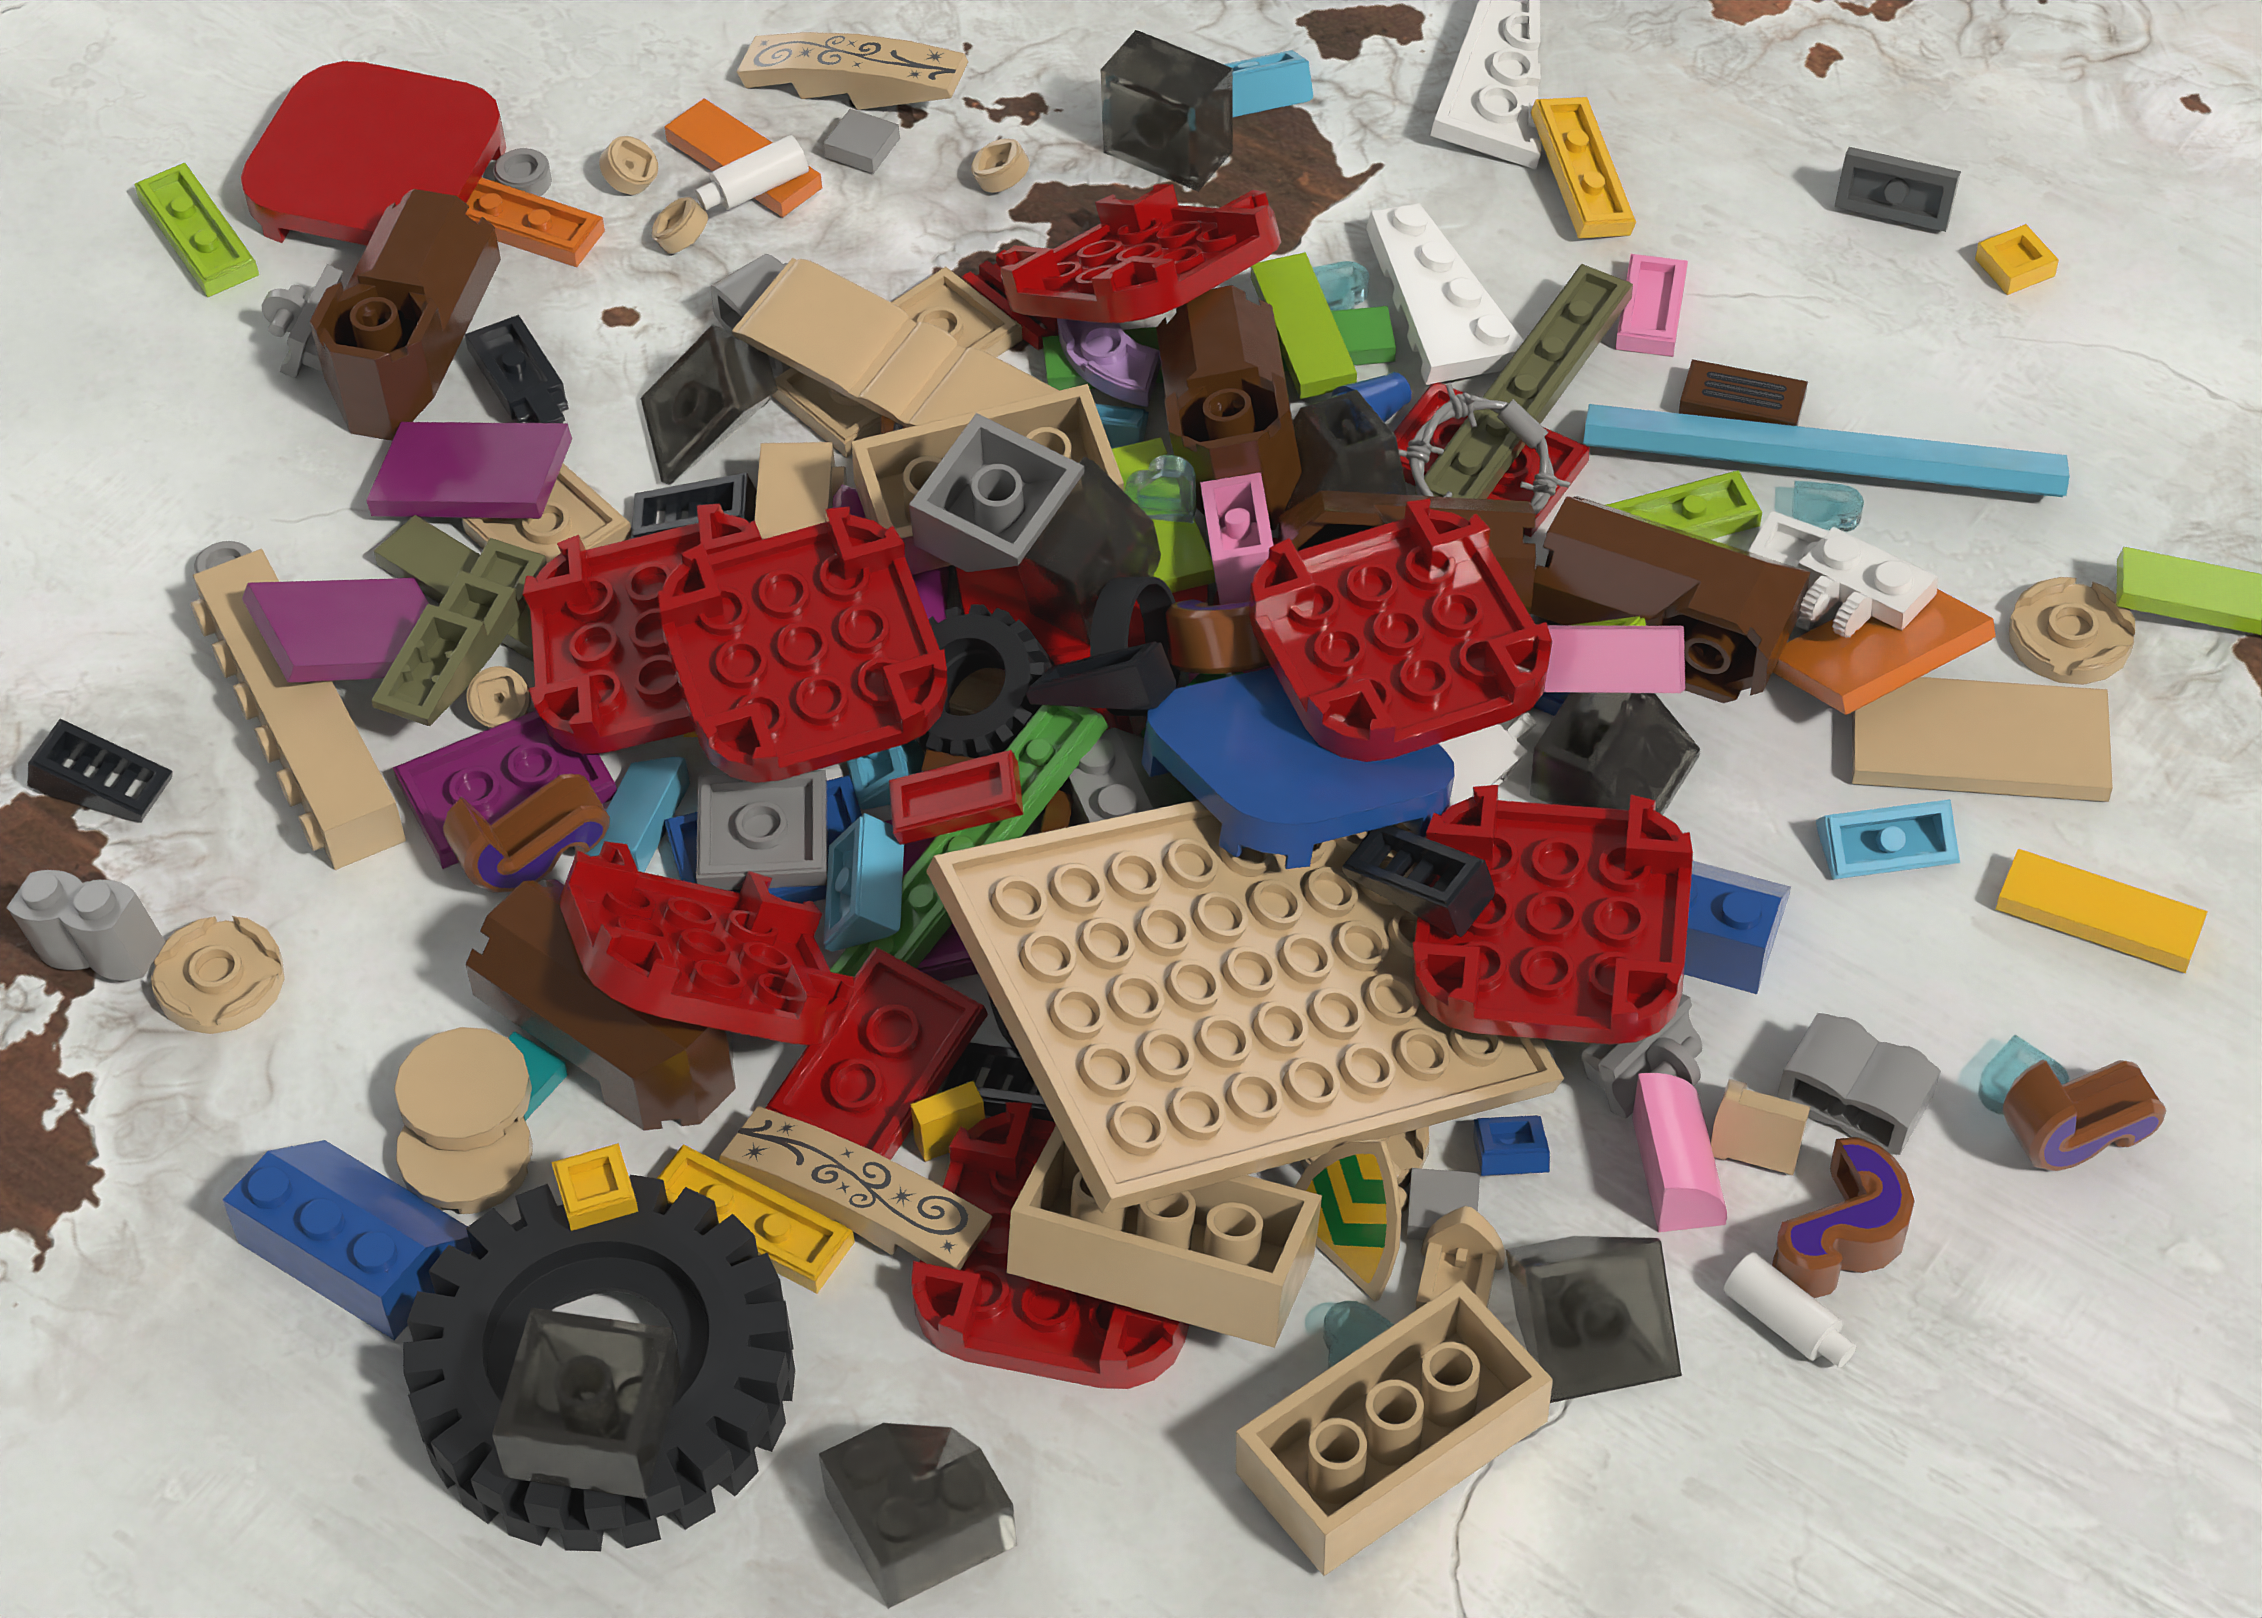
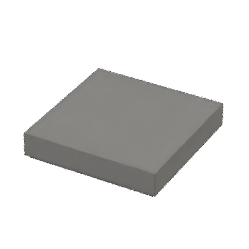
[696,770,828,890]

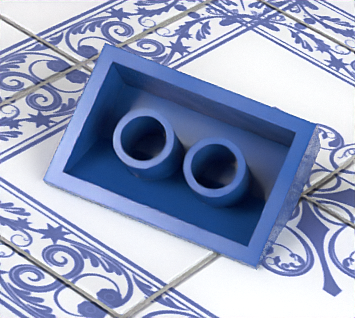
[1684,861,1791,994]
[222,1140,472,1341]

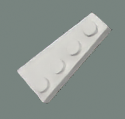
[1430,0,1541,170]
[1366,203,1524,385]

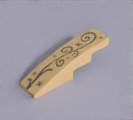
[737,32,968,110]
[719,1106,993,1270]

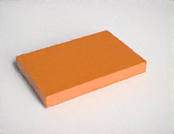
[1773,589,1996,715]

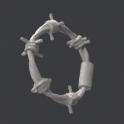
[1394,383,1570,515]

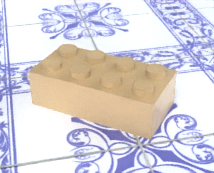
[852,384,1124,575]
[1007,1125,1322,1348]
[1236,1280,1553,1576]

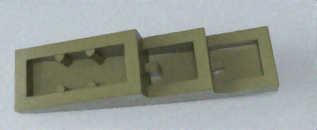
[371,538,547,727]

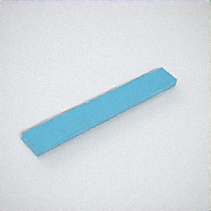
[1583,404,2070,497]

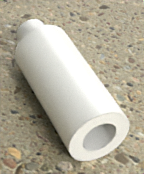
[695,135,809,210]
[1724,1252,1856,1368]

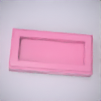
[1615,254,1688,357]

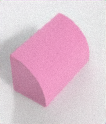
[1632,1073,1727,1232]

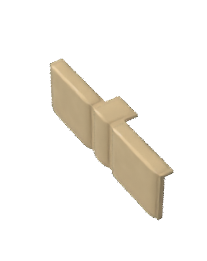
[732,258,1060,428]

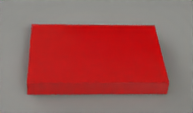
[1375,382,1590,537]
[765,946,988,1160]

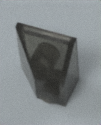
[640,324,778,485]
[1505,1236,1682,1403]

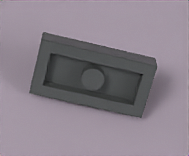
[1834,147,1961,232]

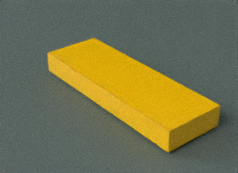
[1531,97,1636,238]
[1995,849,2208,973]
[656,1144,855,1294]

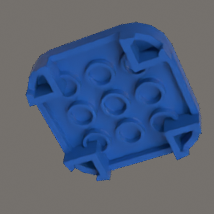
[1141,667,1455,869]

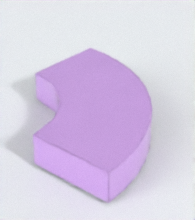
[1057,318,1161,407]

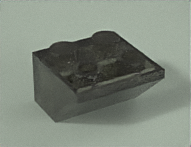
[1283,390,1408,513]
[1530,692,1700,815]

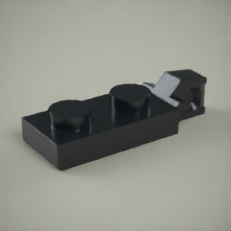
[465,315,569,423]

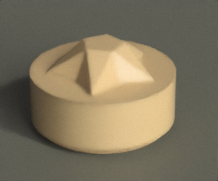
[599,136,658,195]
[971,139,1030,193]
[652,197,708,254]
[467,666,531,728]

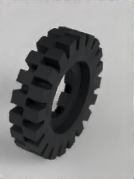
[403,1174,795,1552]

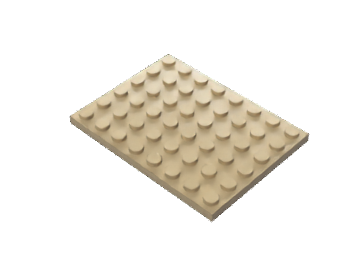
[926,800,1564,1214]

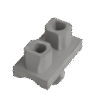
[261,264,345,378]
[1581,994,1702,1119]

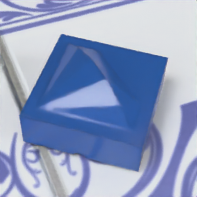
[1473,1115,1550,1176]

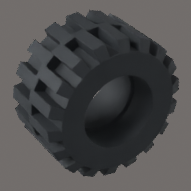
[915,604,1054,759]

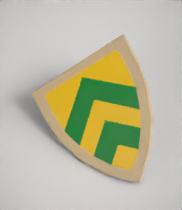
[1294,1140,1409,1302]

